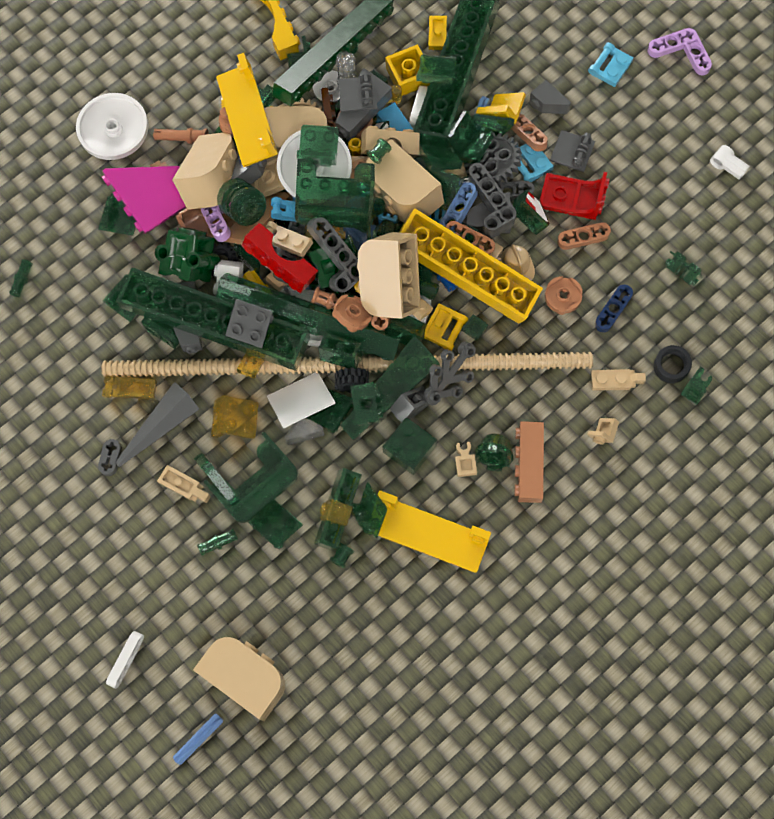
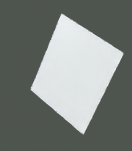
[267,373,335,429]

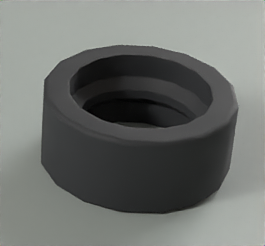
[653,345,692,384]

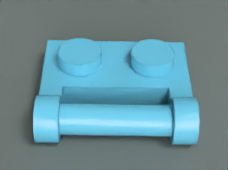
[588,42,634,87]
[517,144,554,182]

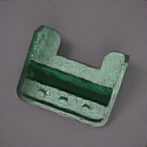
[295,159,375,228]
[204,432,299,523]

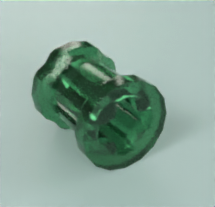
[367,138,392,164]
[329,543,354,569]

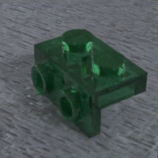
[416,54,456,85]

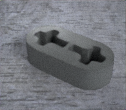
[98,439,122,476]

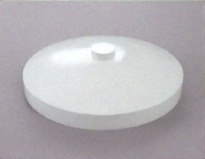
[76,93,148,160]
[277,128,352,204]

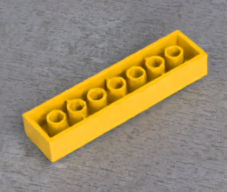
[399,208,543,324]

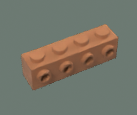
[514,422,544,503]

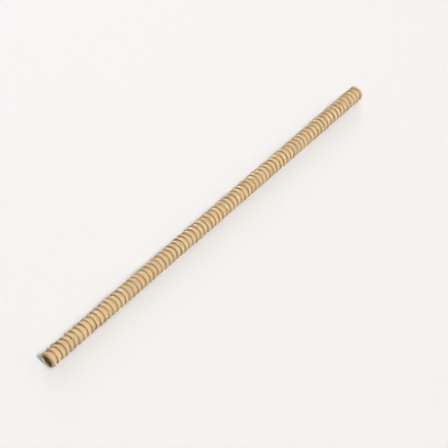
[102,352,593,377]

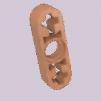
[510,114,548,151]
[445,221,495,254]
[558,222,611,250]

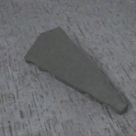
[115,382,199,467]

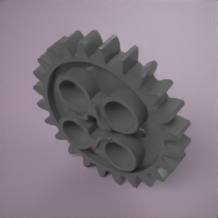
[463,132,522,186]

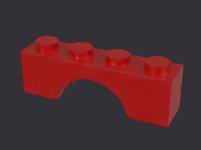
[242,223,318,294]

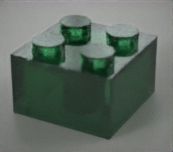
[382,417,437,475]

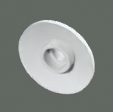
[313,70,346,102]

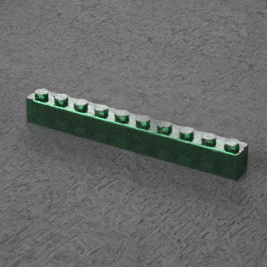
[215,273,404,361]

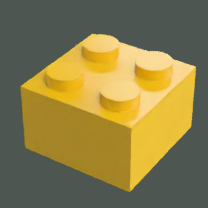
[385,44,432,97]

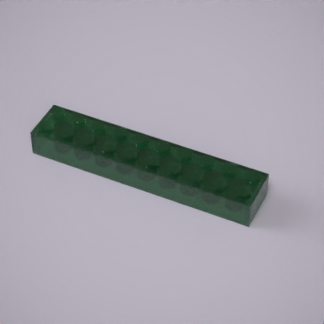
[413,0,500,150]
[116,267,310,371]

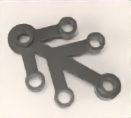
[424,341,476,406]

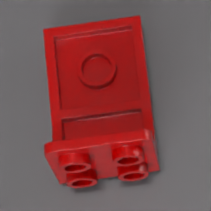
[540,172,610,220]

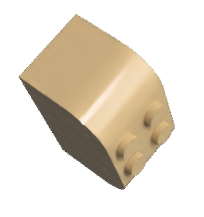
[264,105,328,160]
[172,133,239,209]
[365,139,444,223]
[357,232,421,319]
[193,637,285,721]

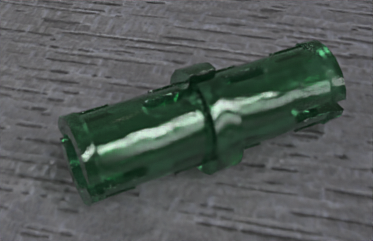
[9,259,33,298]
[197,529,238,556]

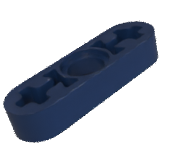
[595,285,633,333]

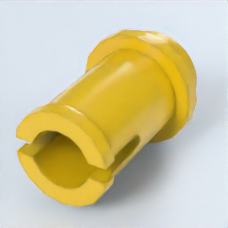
[348,138,361,156]

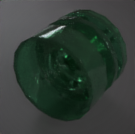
[217,178,266,226]

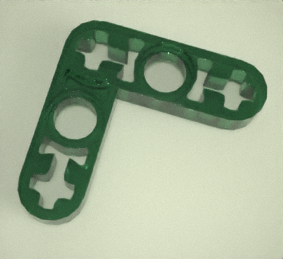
[193,453,242,510]

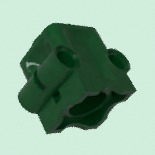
[155,227,220,282]
[299,237,358,290]

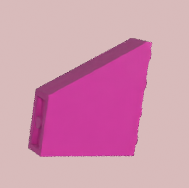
[102,166,186,234]

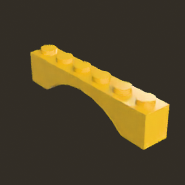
[260,0,301,61]

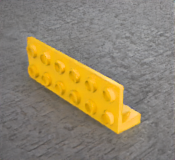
[216,53,278,167]
[366,490,491,573]

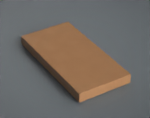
[225,191,293,245]

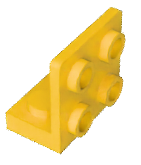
[476,92,526,126]

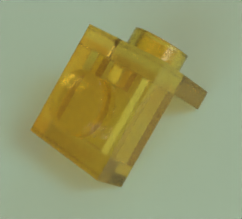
[319,499,353,526]

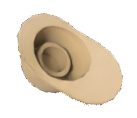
[501,244,535,281]

